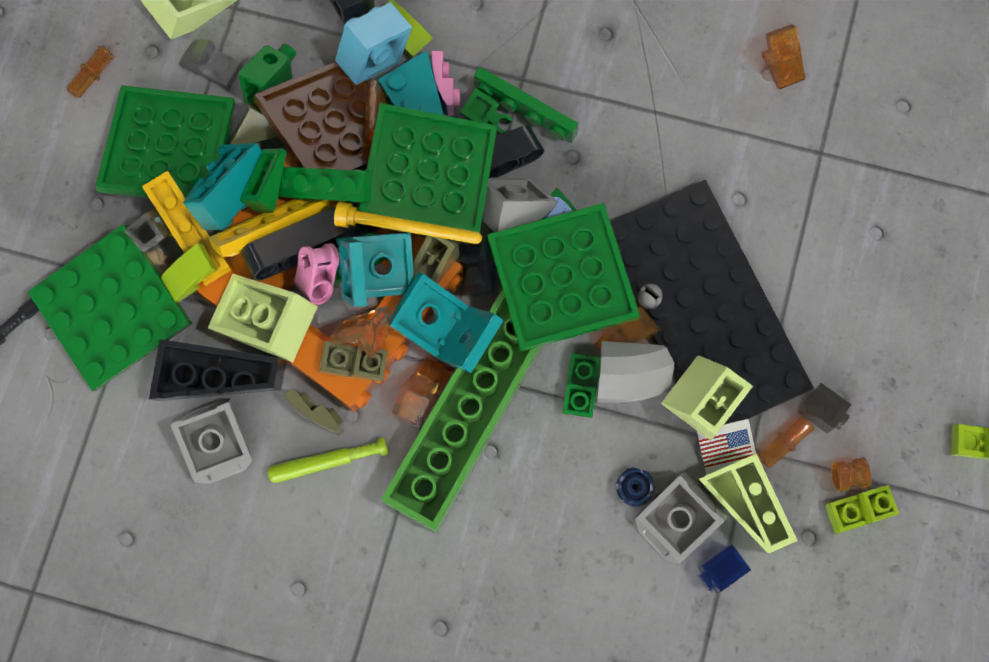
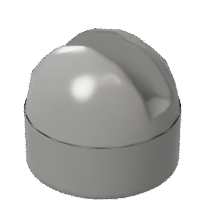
[638,284,663,309]

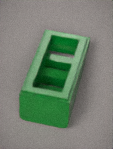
[240,148,286,213]

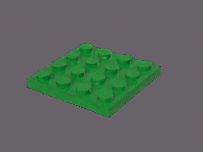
[95,85,236,198]
[359,103,497,233]
[487,203,640,352]
[28,224,193,391]

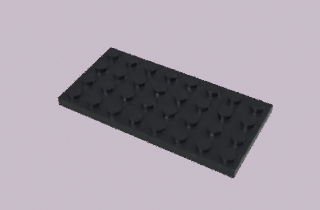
[611,180,814,425]

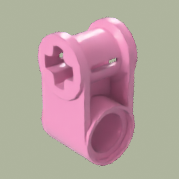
[294,243,340,305]

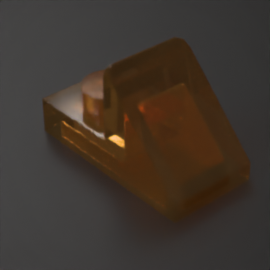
[762,24,806,90]
[330,306,390,358]

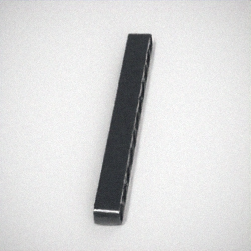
[241,125,544,281]

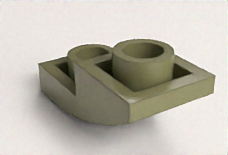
[318,341,388,381]
[284,388,344,436]

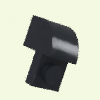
[459,237,497,296]

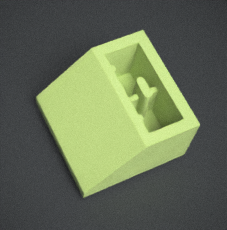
[661,355,753,441]

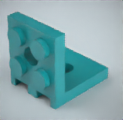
[336,232,414,307]
[386,272,504,373]

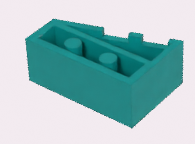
[378,50,443,115]
[183,143,262,230]

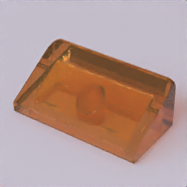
[365,80,388,146]

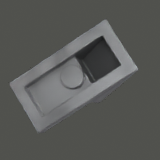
[179,40,243,90]

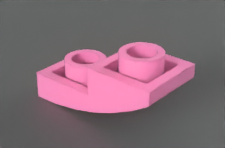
[432,51,460,116]

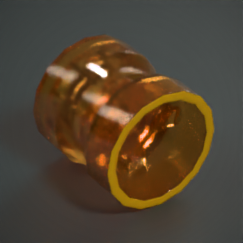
[831,457,872,493]

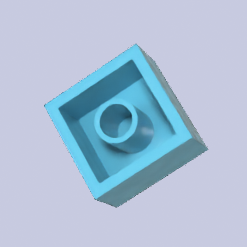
[335,2,412,85]

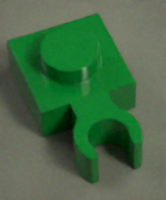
[460,88,513,134]

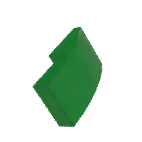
[562,353,600,418]

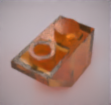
[392,357,453,427]

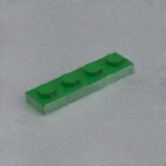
[474,66,579,143]
[278,166,371,202]

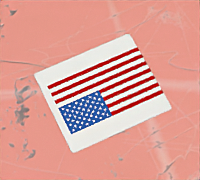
[697,419,756,475]

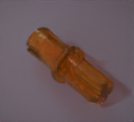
[67,46,114,98]
[758,416,815,467]

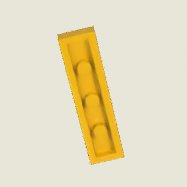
[142,171,231,286]
[208,198,332,258]

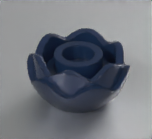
[616,467,655,506]

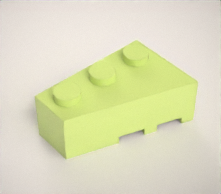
[699,454,797,554]

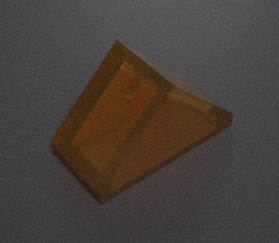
[595,306,661,351]

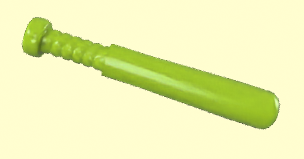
[267,437,389,483]

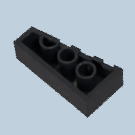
[149,339,286,401]

